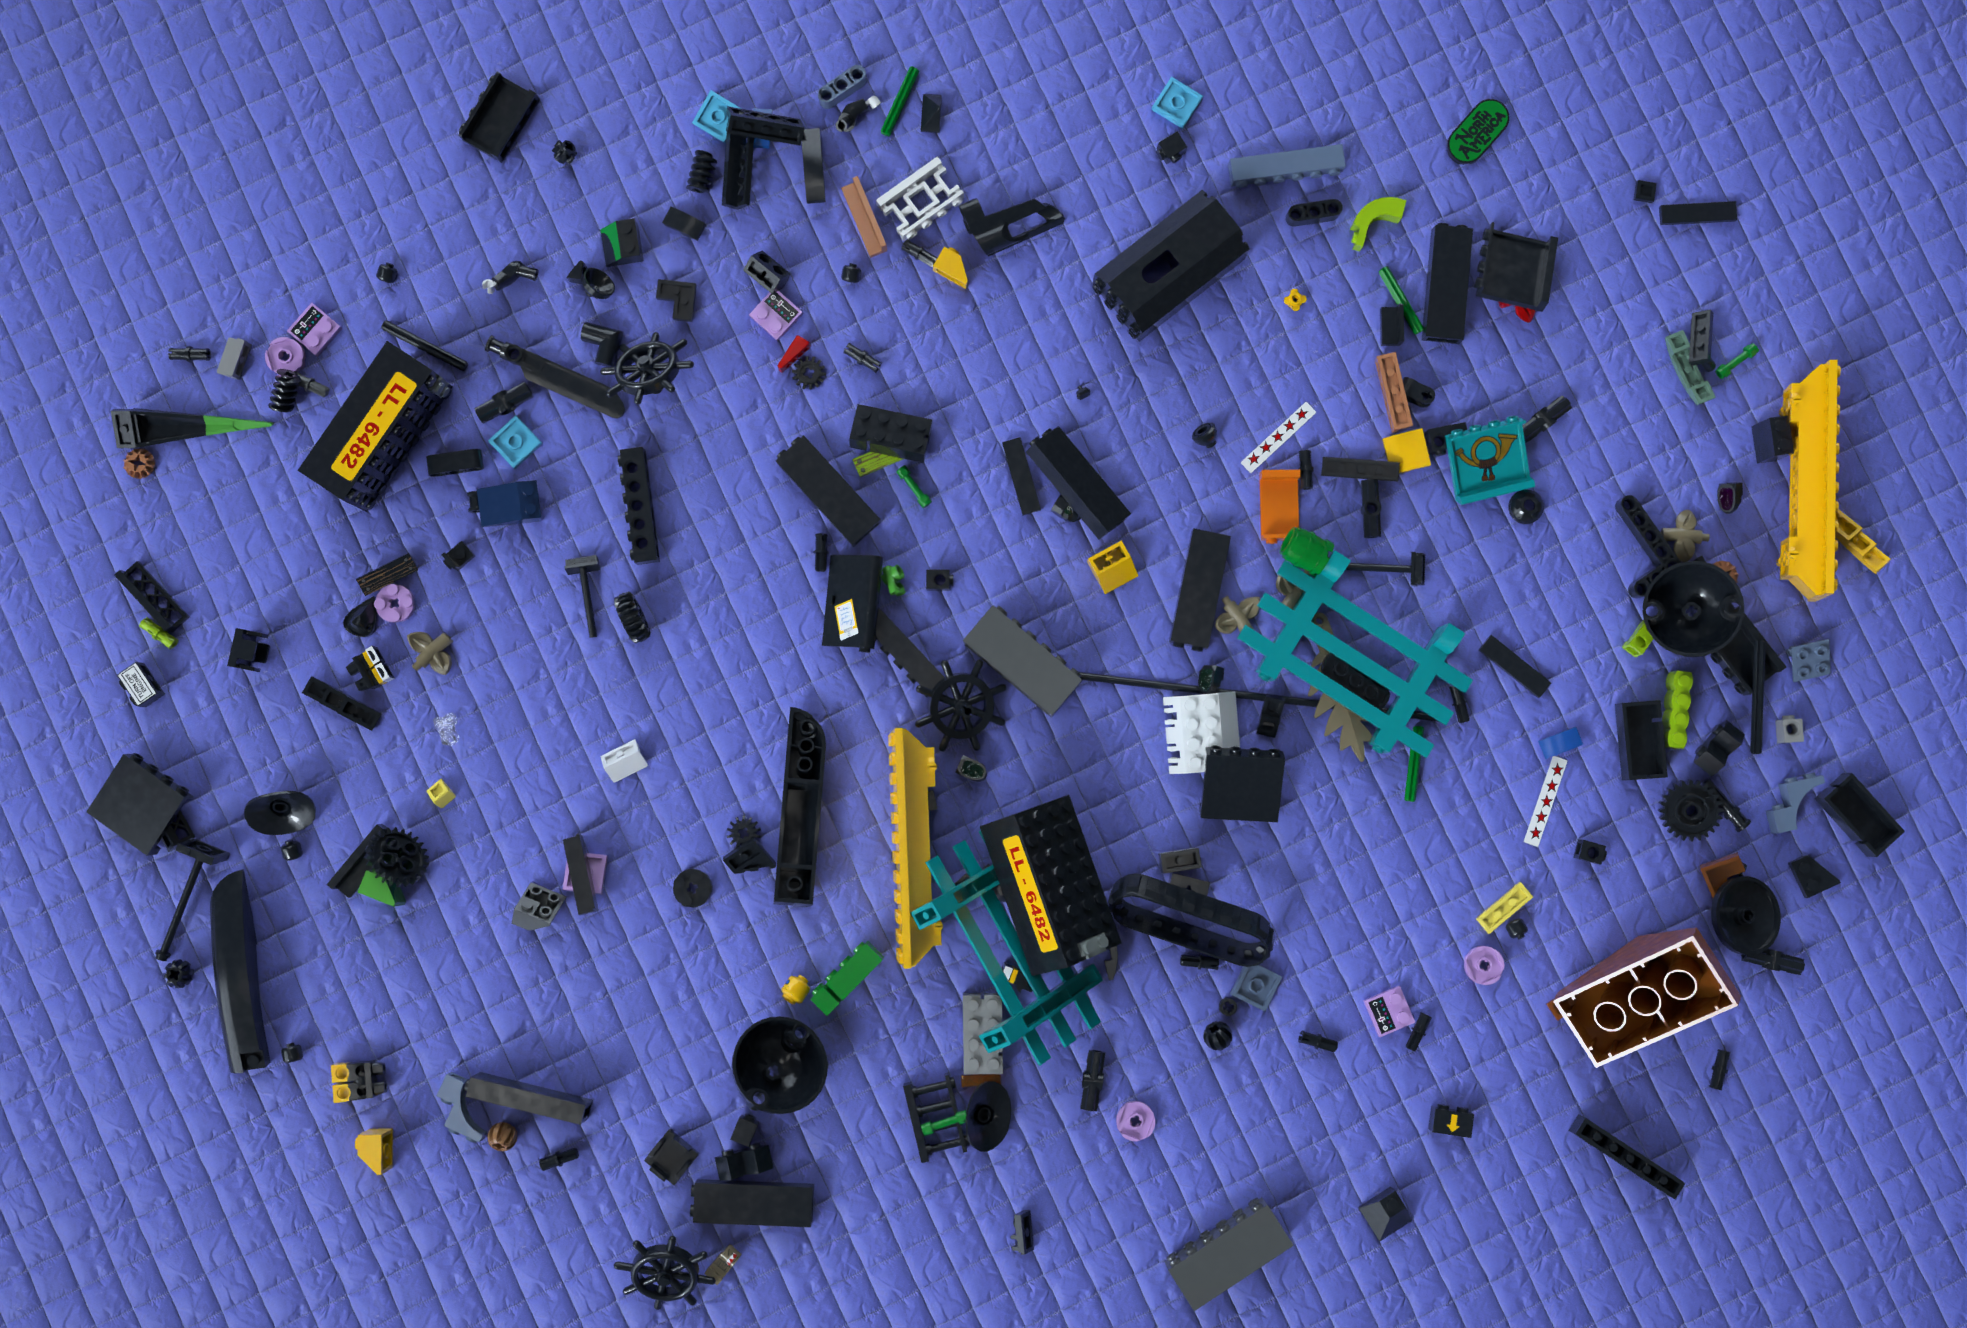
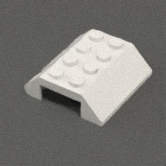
[1163,691,1240,774]

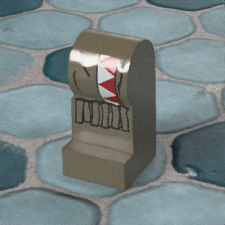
[704,1244,742,1285]

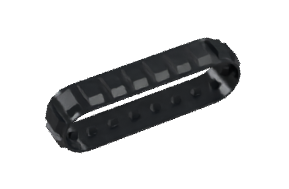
[1108,873,1274,967]

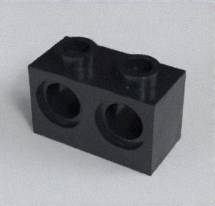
[743,250,791,294]
[1424,422,1467,457]

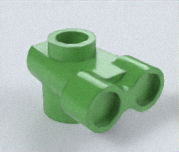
[881,565,906,596]

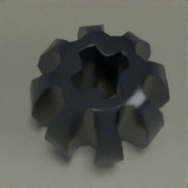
[163,959,194,989]
[1203,1021,1233,1051]

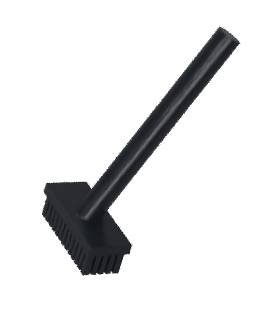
[1346,552,1426,587]
[564,555,601,638]

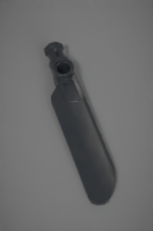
[485,335,625,419]

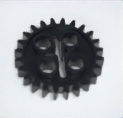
[364,827,429,888]

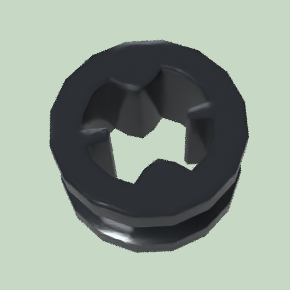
[1219,998,1237,1016]

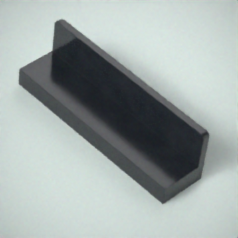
[326,824,390,898]
[563,833,599,916]

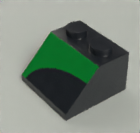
[600,218,644,267]

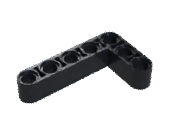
[1615,495,1681,598]

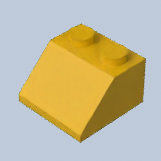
[355,1128,393,1175]

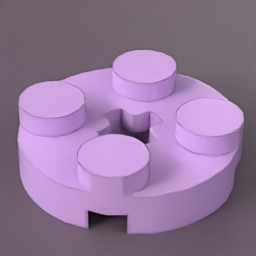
[265,337,306,375]
[374,584,415,623]
[1464,946,1505,985]
[1116,1101,1155,1141]

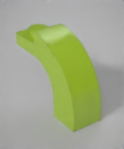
[1350,197,1407,252]

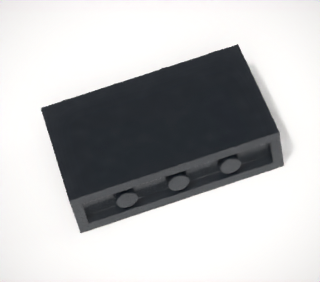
[459,71,540,163]
[1710,606,1786,696]

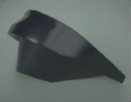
[343,596,377,637]

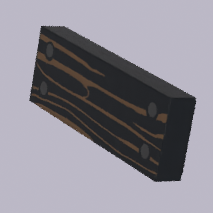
[356,553,418,596]

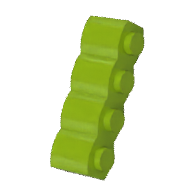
[1662,670,1693,749]

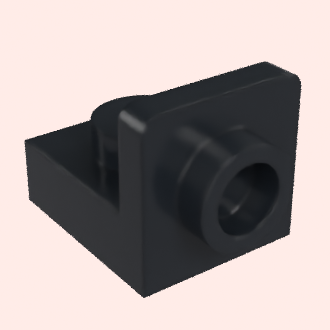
[441,541,475,571]

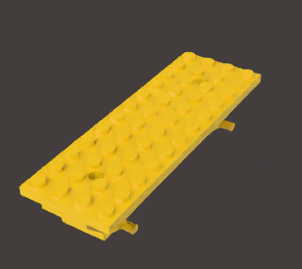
[1776,360,1841,602]
[888,728,943,969]

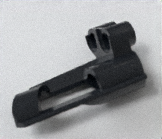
[959,198,1065,257]

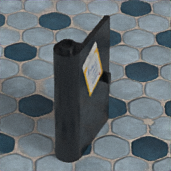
[822,555,883,653]

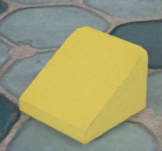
[426,779,456,808]

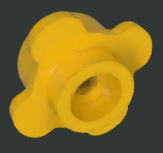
[1284,289,1307,311]

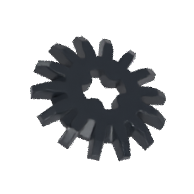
[792,356,826,390]
[727,816,761,848]

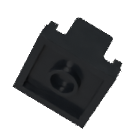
[227,628,270,672]
[644,1129,699,1185]

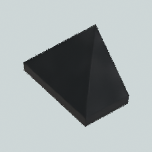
[921,94,942,133]

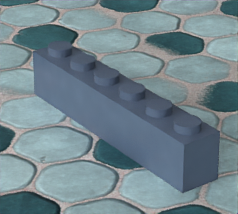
[1228,144,1346,188]

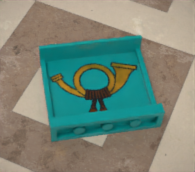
[1445,416,1535,505]

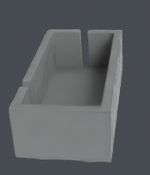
[963,993,1003,1075]

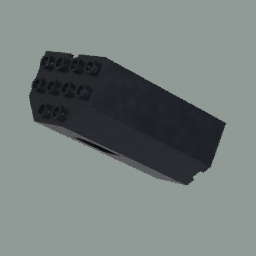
[1092,190,1250,342]

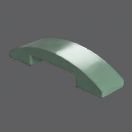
[1665,330,1716,405]

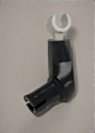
[835,96,881,132]
[482,261,539,294]

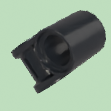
[1403,377,1435,408]

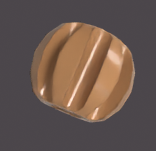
[487,1122,517,1151]

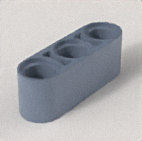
[818,65,867,109]

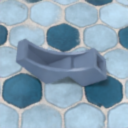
[1766,773,1825,833]
[436,1072,487,1143]

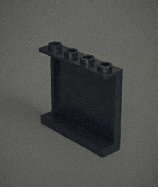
[1474,222,1558,312]
[1199,745,1285,822]
[87,753,194,856]

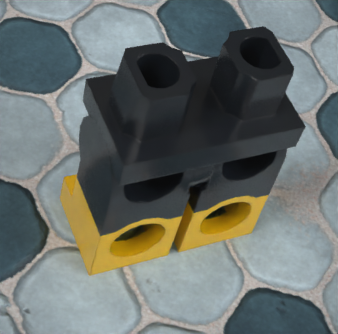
[331,1060,387,1103]

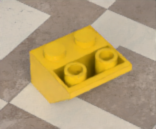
[1087,540,1138,594]

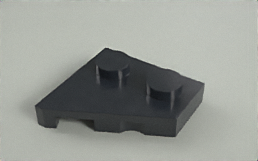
[723,837,776,874]
[1788,855,1841,898]

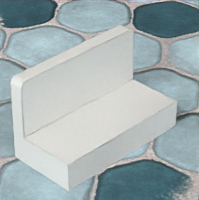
[600,739,648,783]

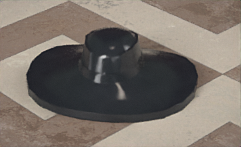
[244,791,316,835]
[965,1081,1011,1152]

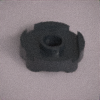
[673,869,713,908]

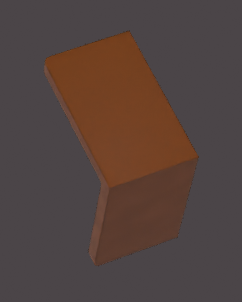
[1700,852,1746,898]

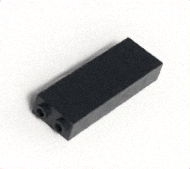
[1422,223,1473,344]
[1026,426,1131,540]
[775,435,881,547]
[1169,528,1231,652]
[465,1072,593,1125]
[690,1179,814,1227]

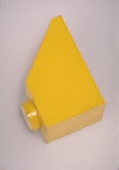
[933,246,968,289]

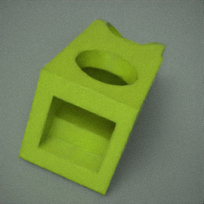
[1621,620,1653,657]

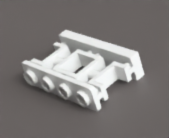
[876,156,964,241]

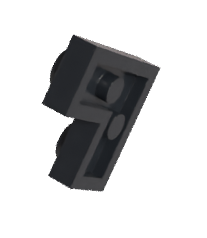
[656,279,697,322]

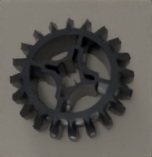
[614,591,651,643]

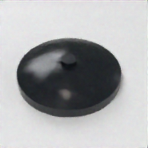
[1711,876,1781,955]

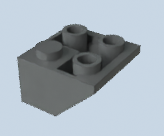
[511,882,566,931]

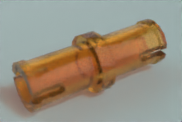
[961,1074,1001,1088]

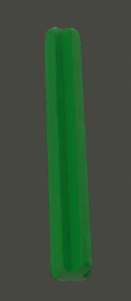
[881,66,919,137]
[1379,266,1424,335]
[1404,726,1424,802]

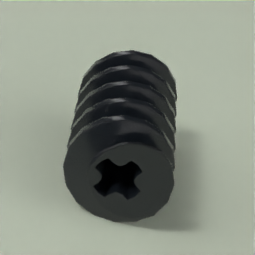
[686,150,717,193]
[268,369,301,412]

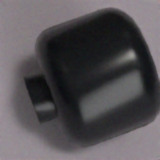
[376,262,398,283]
[841,263,861,283]
[281,840,303,861]
[1505,918,1528,940]
[281,1042,303,1063]

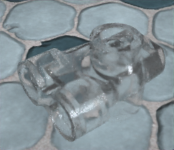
[433,713,459,746]

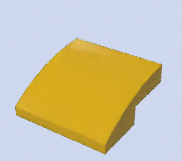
[1382,428,1431,474]

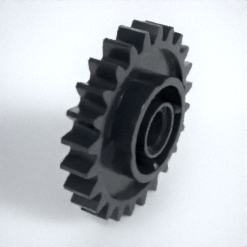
[1658,779,1724,842]

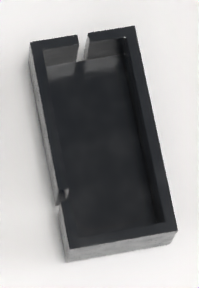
[849,404,932,463]
[1615,700,1668,780]
[1814,773,1905,857]

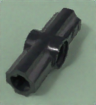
[474,382,534,424]
[1522,395,1572,443]
[1361,479,1381,538]
[1741,949,1805,975]
[1080,1050,1105,1111]

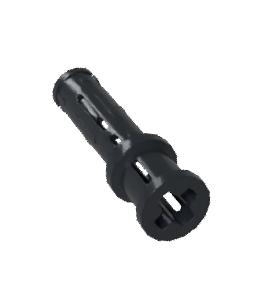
[1701,779,1751,832]

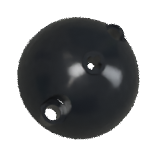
[1642,561,1744,657]
[731,1016,828,1114]

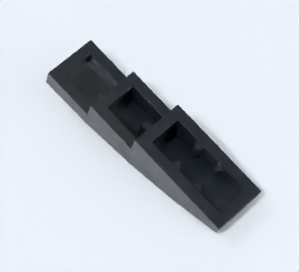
[802,128,826,204]
[302,676,381,731]

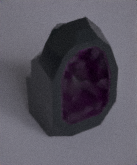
[1717,482,1743,514]

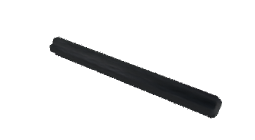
[1750,640,1766,754]

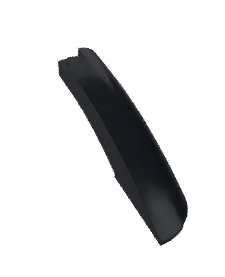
[774,707,826,907]
[210,869,271,1073]

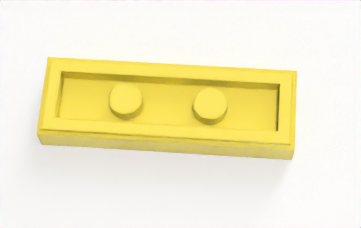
[1476,882,1533,934]

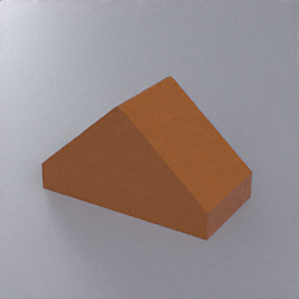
[1553,927,1742,1068]

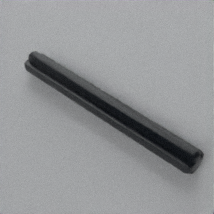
[381,320,468,371]

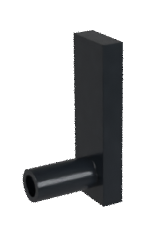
[1689,309,1716,372]

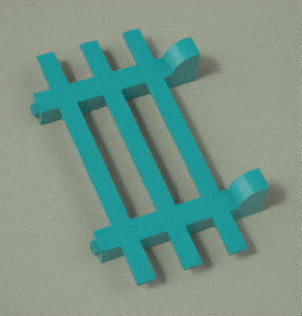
[1237,550,1473,758]
[910,831,1103,1066]

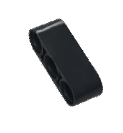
[1285,199,1343,227]
[426,449,484,477]

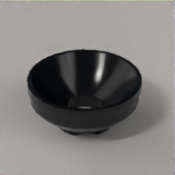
[582,268,615,299]
[1508,490,1544,524]

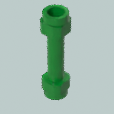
[1715,343,1759,379]
[896,465,932,509]
[921,1110,967,1136]

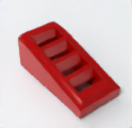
[777,335,811,373]

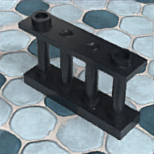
[903,1072,970,1163]

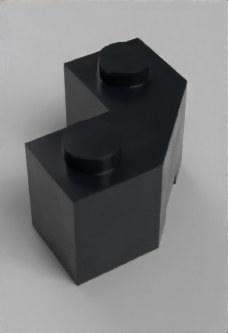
[1694,720,1745,776]
[715,1143,773,1181]

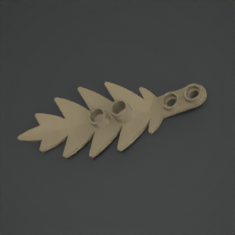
[1308,612,1372,762]

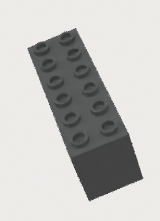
[963,605,1082,718]
[1164,1197,1294,1311]

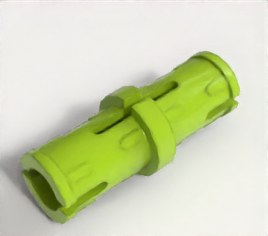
[139,617,179,650]

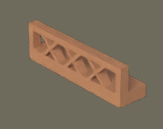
[841,176,887,258]
[1375,352,1413,433]

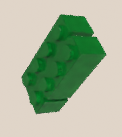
[810,941,884,1016]

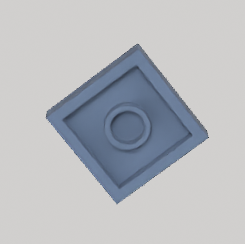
[1230,965,1282,1012]

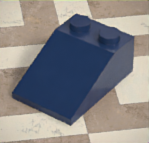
[477,480,541,527]

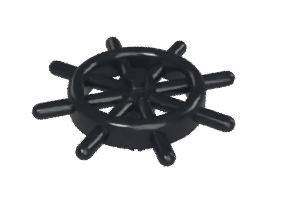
[600,332,694,405]
[915,659,1007,752]
[614,1236,716,1310]

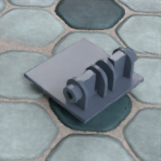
[1786,639,1831,682]

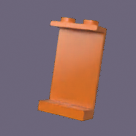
[1259,469,1300,544]

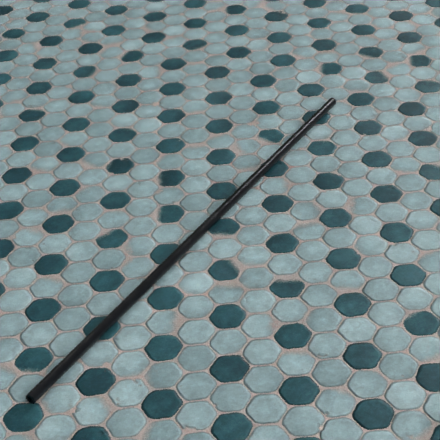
[1079,672,1439,722]

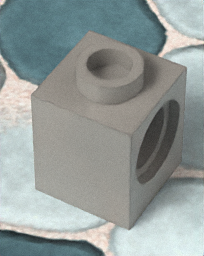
[1775,715,1804,743]

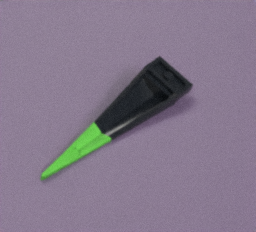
[111,408,274,448]

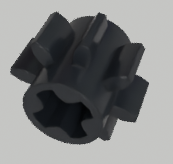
[552,140,577,164]

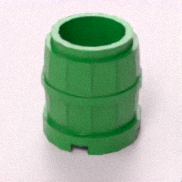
[1279,527,1334,577]

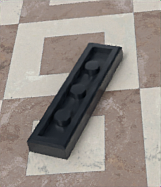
[1659,201,1737,225]
[1002,437,1041,516]
[1321,457,1400,482]
[1479,635,1551,698]

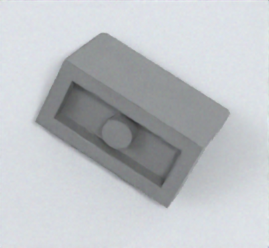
[217,338,251,380]

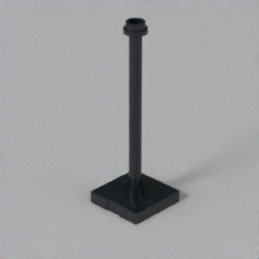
[155,839,230,961]

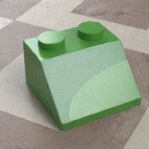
[358,870,406,907]

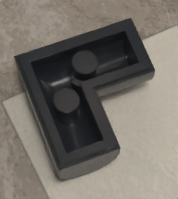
[581,322,624,367]

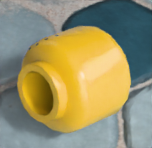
[781,975,810,1005]

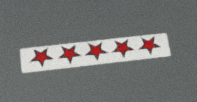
[1241,402,1316,473]
[1524,756,1567,847]

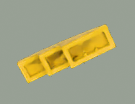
[1835,509,1891,574]

